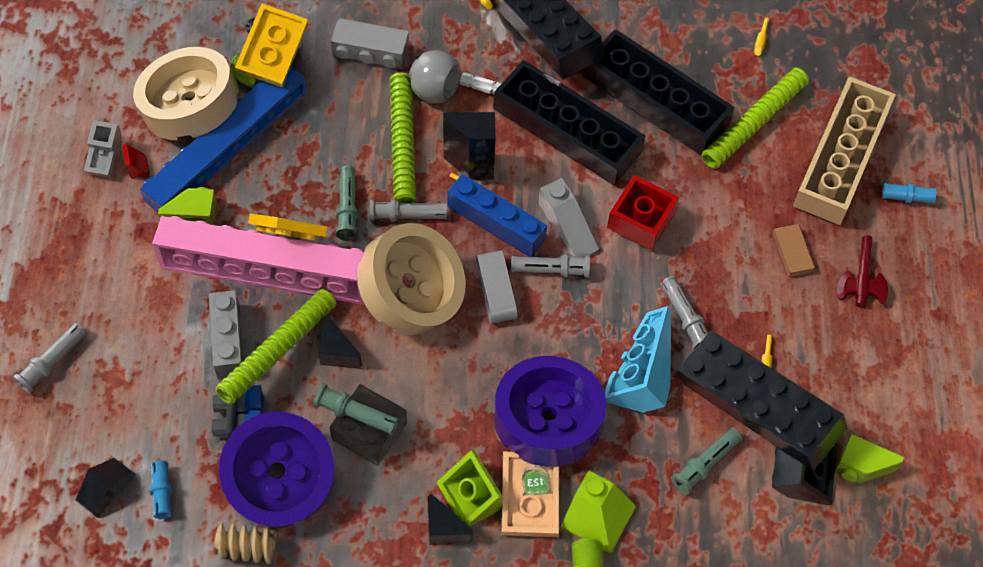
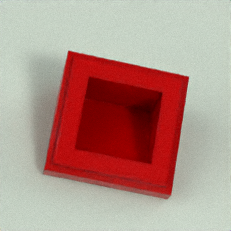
[122,144,149,179]

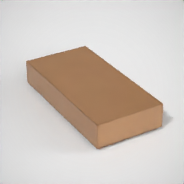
[773,224,815,277]

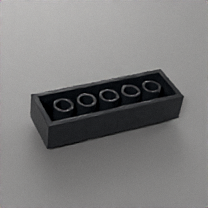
[490,0,604,80]
[584,29,735,155]
[493,60,646,185]
[677,330,848,471]

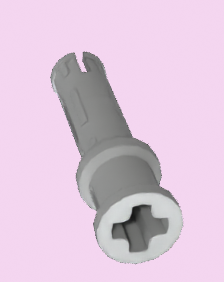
[370,199,447,222]
[511,254,590,278]
[661,276,708,350]
[12,323,87,394]

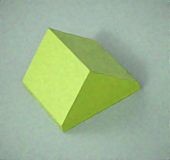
[436,450,502,526]

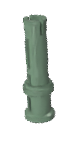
[336,166,359,241]
[313,383,399,435]
[671,427,743,495]

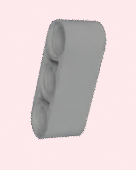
[476,250,517,324]

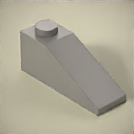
[538,178,599,257]

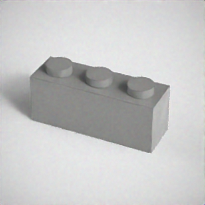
[331,18,409,69]
[209,290,244,379]

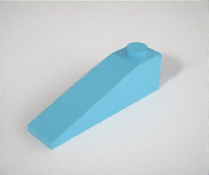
[605,306,671,413]

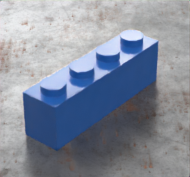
[447,174,547,257]

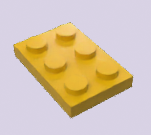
[235,3,308,88]
[248,214,327,241]

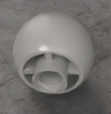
[409,50,461,104]

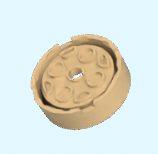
[133,47,239,140]
[357,223,466,335]

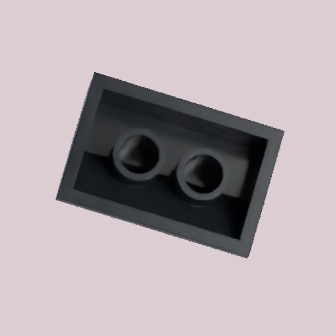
[443,112,496,181]
[772,441,838,505]

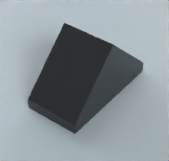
[318,316,362,369]
[75,458,135,518]
[427,494,473,545]

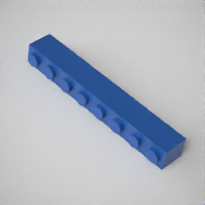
[140,67,307,212]

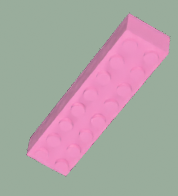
[152,216,364,305]

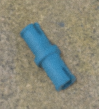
[882,183,936,204]
[149,460,173,519]

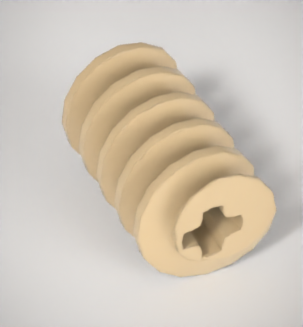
[214,522,277,564]

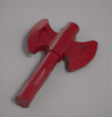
[837,235,888,308]

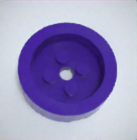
[494,356,606,467]
[219,411,334,528]

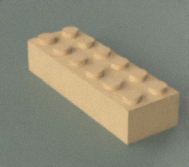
[793,76,896,225]

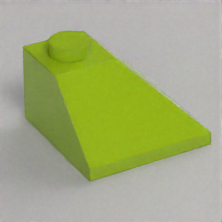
[560,471,636,555]

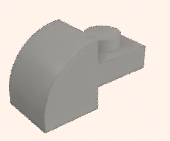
[84,120,122,178]

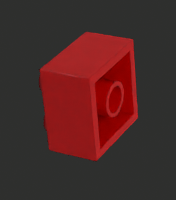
[607,175,680,251]

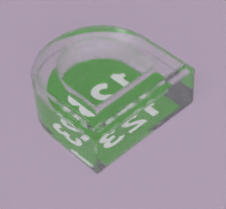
[521,465,551,496]

